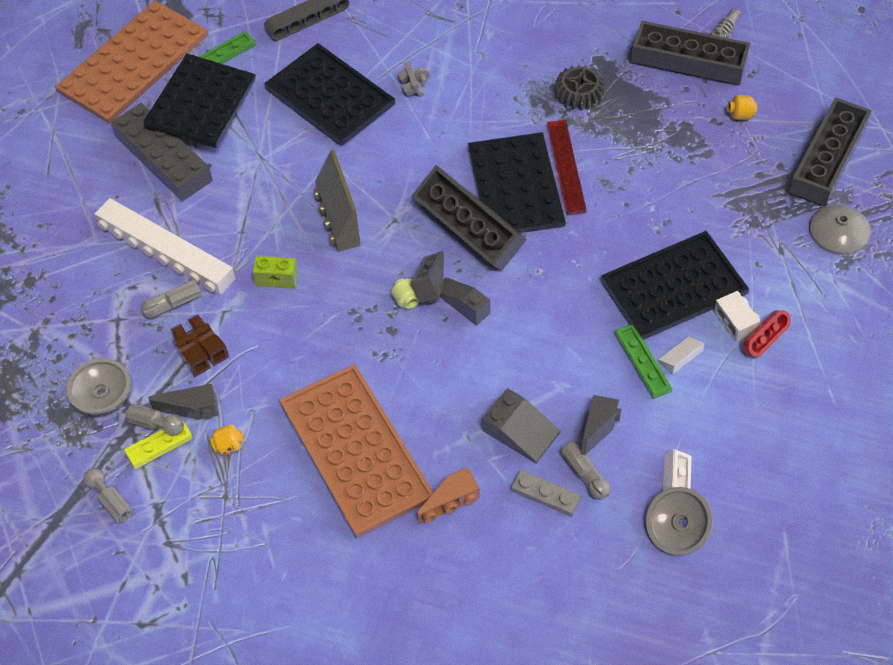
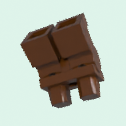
[170,314,229,378]

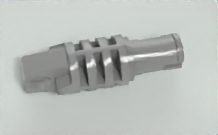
[711,9,741,38]

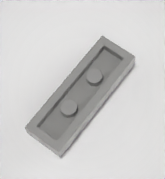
[511,470,581,517]

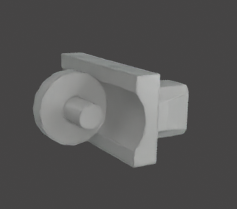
[398,61,430,97]

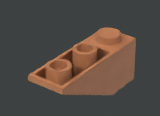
[417,467,480,524]

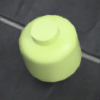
[391,279,419,309]

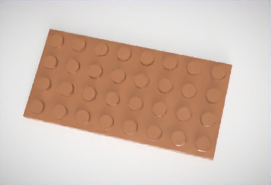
[55,0,209,124]
[279,364,434,539]

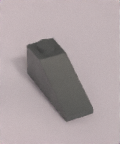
[411,251,444,304]
[440,277,491,326]
[149,383,219,420]
[581,395,622,455]

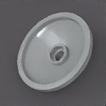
[810,205,871,255]
[66,358,131,415]
[646,487,713,555]

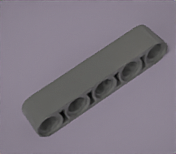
[264,0,349,41]

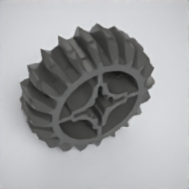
[555,64,606,110]

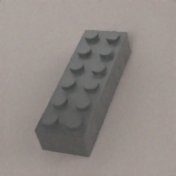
[631,20,750,85]
[789,97,872,206]
[111,103,213,202]
[412,165,527,271]

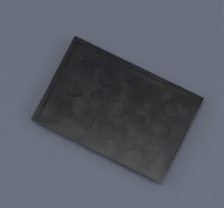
[264,43,395,146]
[144,53,256,148]
[468,132,566,233]
[601,230,749,340]

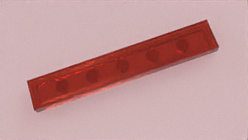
[547,120,586,215]

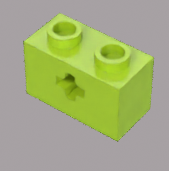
[253,256,298,289]

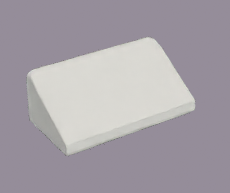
[658,336,704,374]
[663,449,691,491]

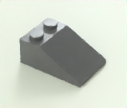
[483,388,561,464]

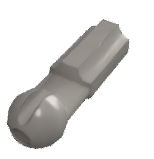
[141,280,202,319]
[125,404,184,435]
[561,441,611,500]
[83,468,133,523]

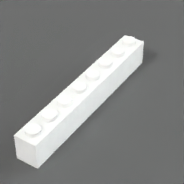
[95,198,235,296]

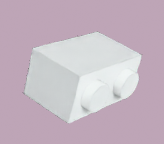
[714,291,760,342]

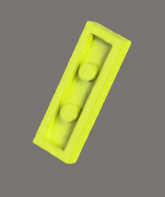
[124,419,193,469]

